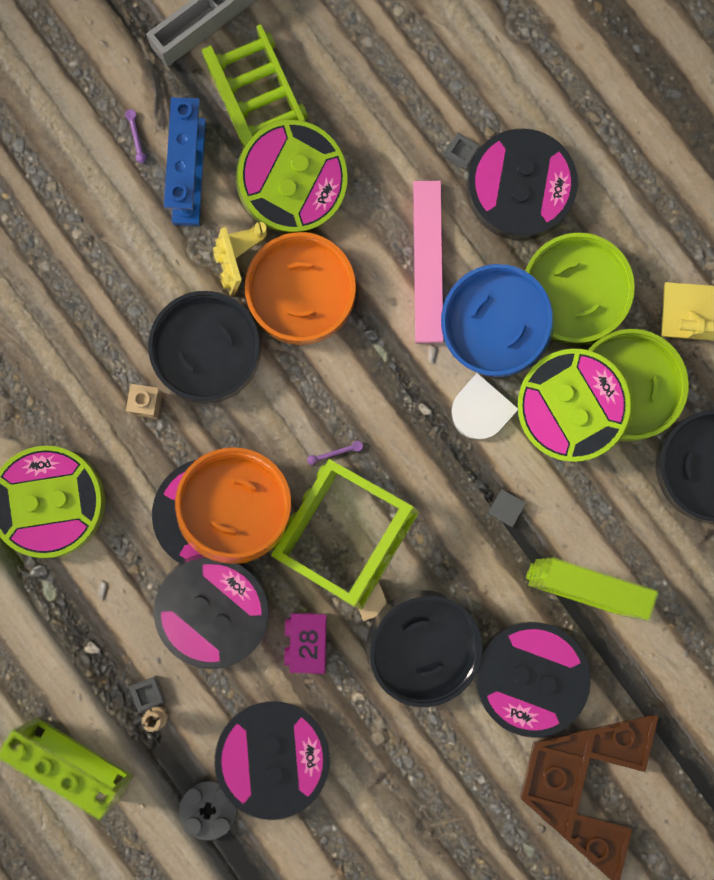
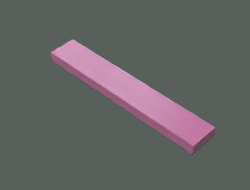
[413,181,443,343]

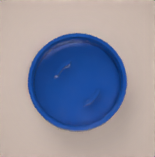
[441,264,554,377]

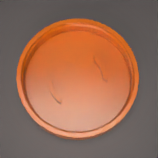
[245,232,356,345]
[175,447,291,564]

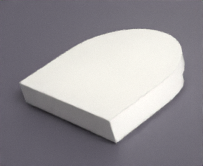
[452,373,518,439]

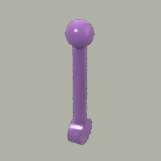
[125,109,146,163]
[307,441,363,466]

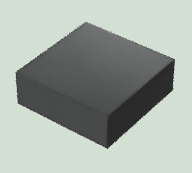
[443,132,481,171]
[487,489,526,527]
[129,675,166,713]

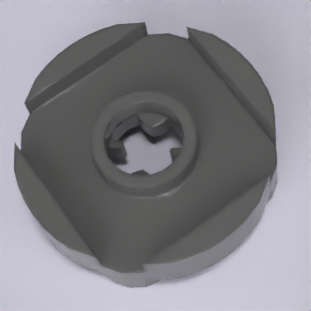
[179,780,237,840]

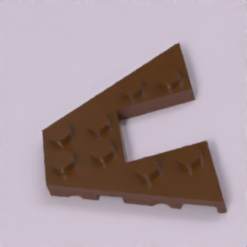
[520,714,659,880]

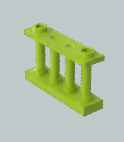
[202,24,308,147]

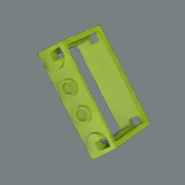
[271,459,420,610]
[526,558,658,621]
[0,718,134,820]

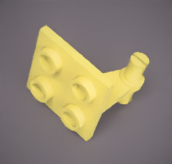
[213,222,267,296]
[661,282,714,341]

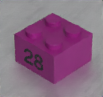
[284,612,327,674]

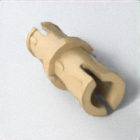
[142,706,169,732]

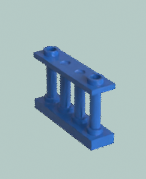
[164,97,207,227]

